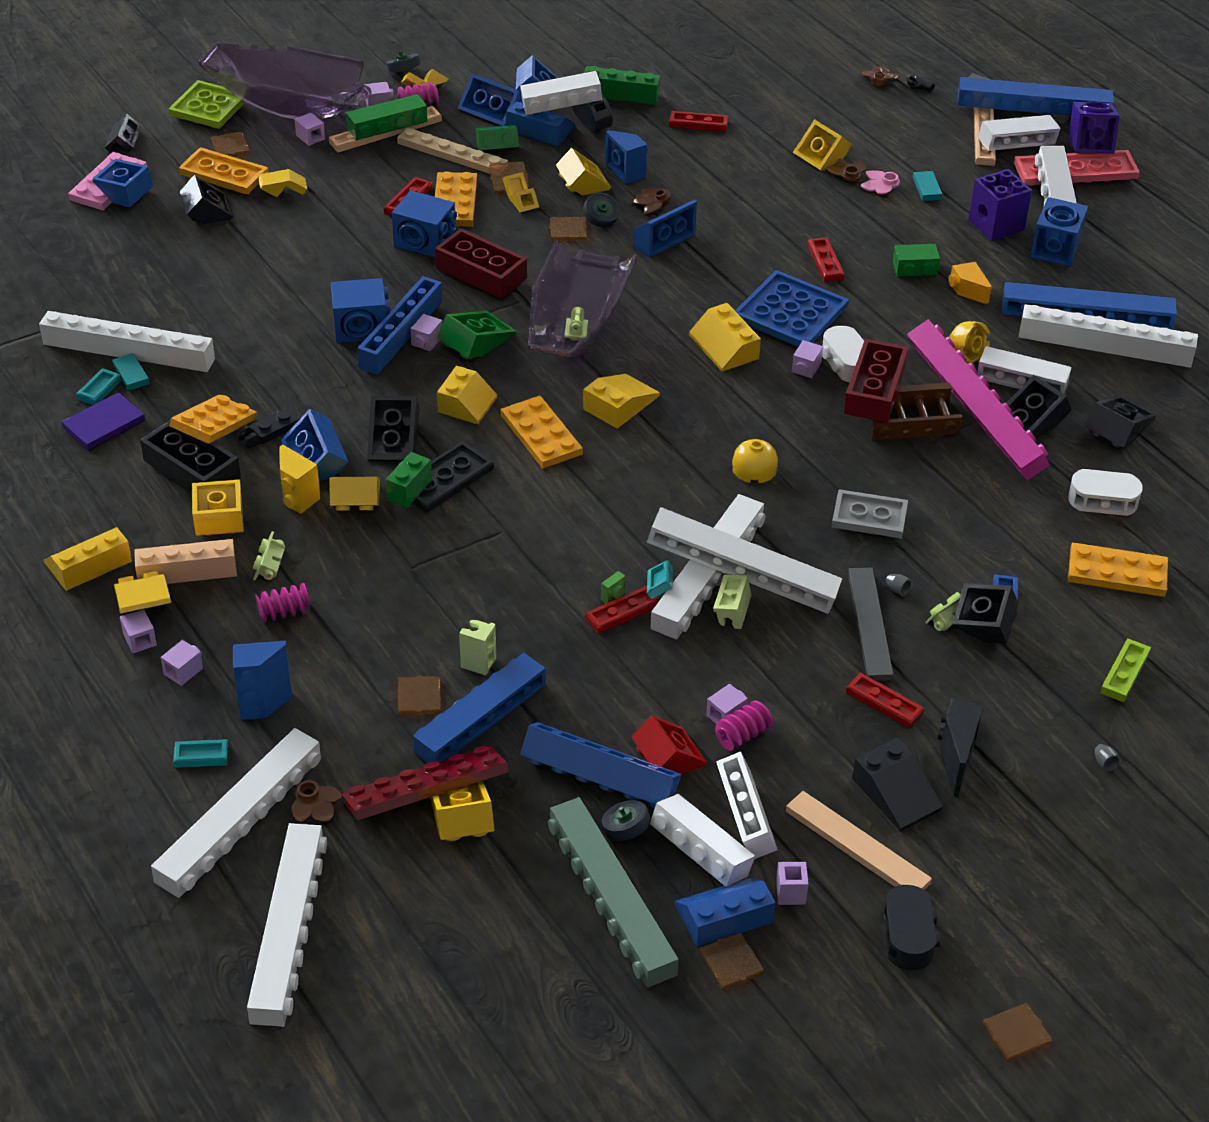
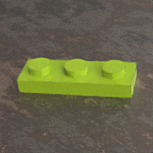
[1100,638,1151,702]

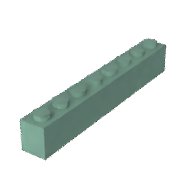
[548,797,679,988]

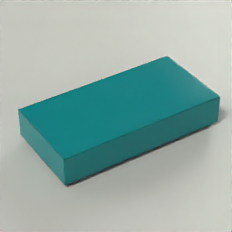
[913,171,942,201]
[112,353,149,391]
[76,368,122,405]
[647,560,673,599]
[173,739,229,768]

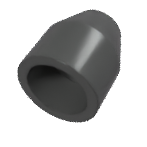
[885,574,912,597]
[1094,744,1121,772]

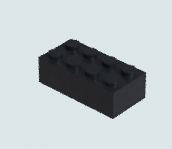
[140,420,241,492]

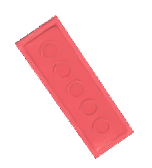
[1014,150,1140,186]

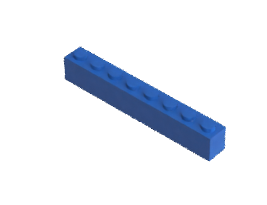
[957,77,1114,116]
[1002,282,1177,330]

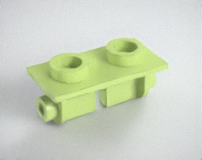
[565,307,588,340]
[253,531,285,580]
[925,592,961,631]

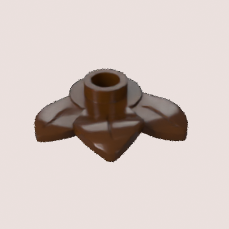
[861,66,898,86]
[828,159,866,183]
[632,187,671,215]
[291,780,342,823]

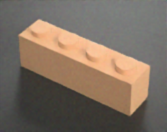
[135,539,237,584]

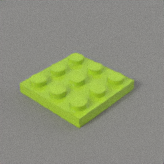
[168,80,248,129]

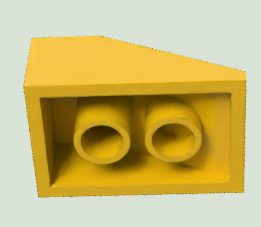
[583,374,660,429]
[430,780,494,841]

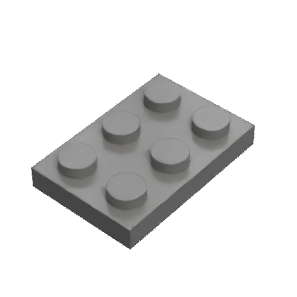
[832,489,908,539]

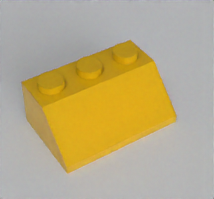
[689,303,761,372]
[44,527,132,591]

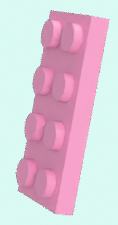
[68,152,147,210]

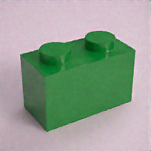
[476,125,519,150]
[893,244,940,277]
[386,452,432,508]

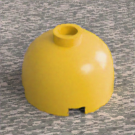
[949,321,990,365]
[732,439,778,483]

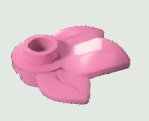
[861,171,900,194]

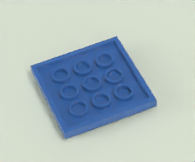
[735,270,849,347]

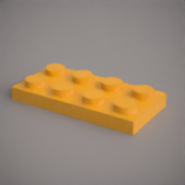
[179,147,268,195]
[435,171,477,227]
[169,395,257,444]
[501,396,583,469]
[1068,542,1168,597]

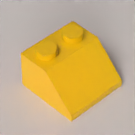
[793,119,852,171]
[556,148,611,196]
[437,366,497,424]
[280,445,320,514]
[330,477,380,511]
[192,480,244,536]
[114,571,171,614]

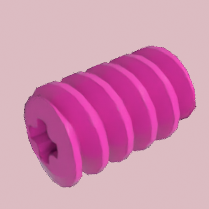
[397,82,439,107]
[256,583,310,623]
[715,701,774,751]

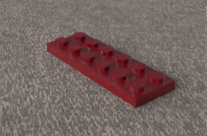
[341,746,509,820]

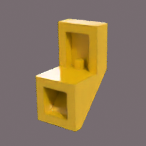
[401,69,449,88]
[259,169,307,197]
[502,172,539,213]

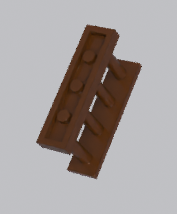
[871,382,962,441]

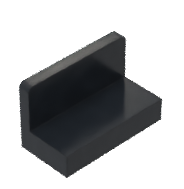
[104,114,142,152]

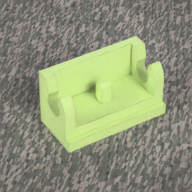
[713,575,751,629]
[459,620,496,675]

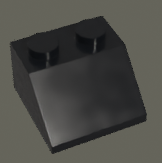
[180,175,234,224]
[952,583,1019,644]

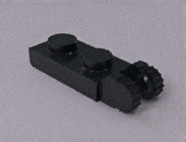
[235,407,300,449]

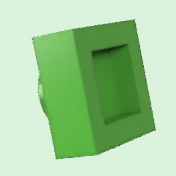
[601,571,625,604]

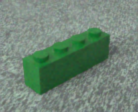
[584,66,660,105]
[346,94,428,140]

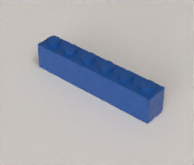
[358,276,442,375]
[413,653,546,763]
[520,722,681,808]

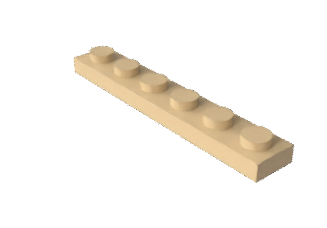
[397,127,508,177]

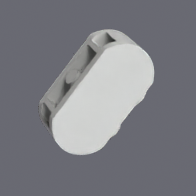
[822,326,864,382]
[1068,469,1142,516]

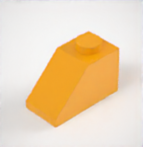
[948,262,992,304]

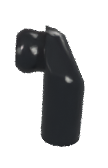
[907,75,935,92]

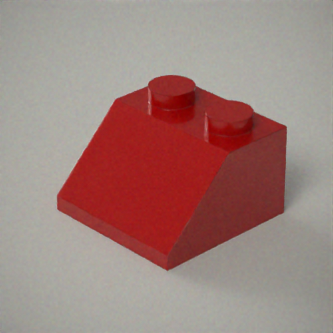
[632,715,707,775]

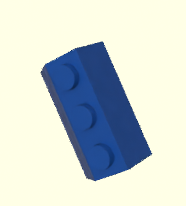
[457,73,523,126]
[506,102,576,146]
[633,200,697,258]
[281,409,349,481]
[233,641,292,720]
[675,877,775,947]

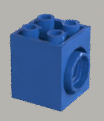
[392,190,458,257]
[1030,197,1088,267]
[330,278,390,343]

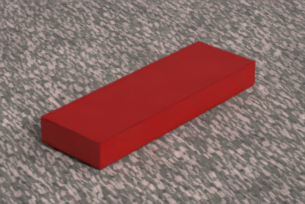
[669,111,728,132]
[383,177,432,216]
[807,237,845,282]
[585,586,660,634]
[846,673,925,729]

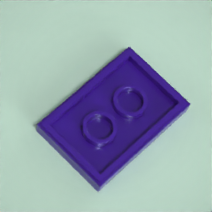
[62,392,145,450]

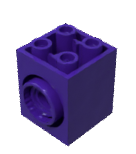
[1068,102,1120,154]
[969,169,1032,241]

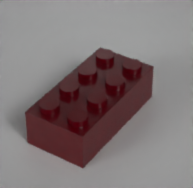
[435,228,527,299]
[844,339,909,423]

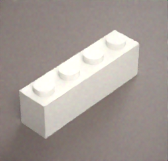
[520,71,602,115]
[978,115,1060,151]
[1035,146,1076,205]
[977,346,1072,394]
[716,752,778,859]
[650,794,755,887]

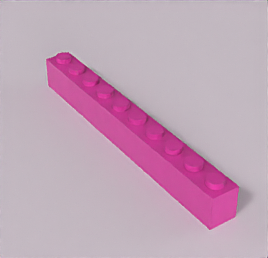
[907,319,1049,481]

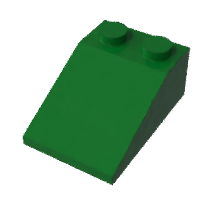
[438,311,517,359]

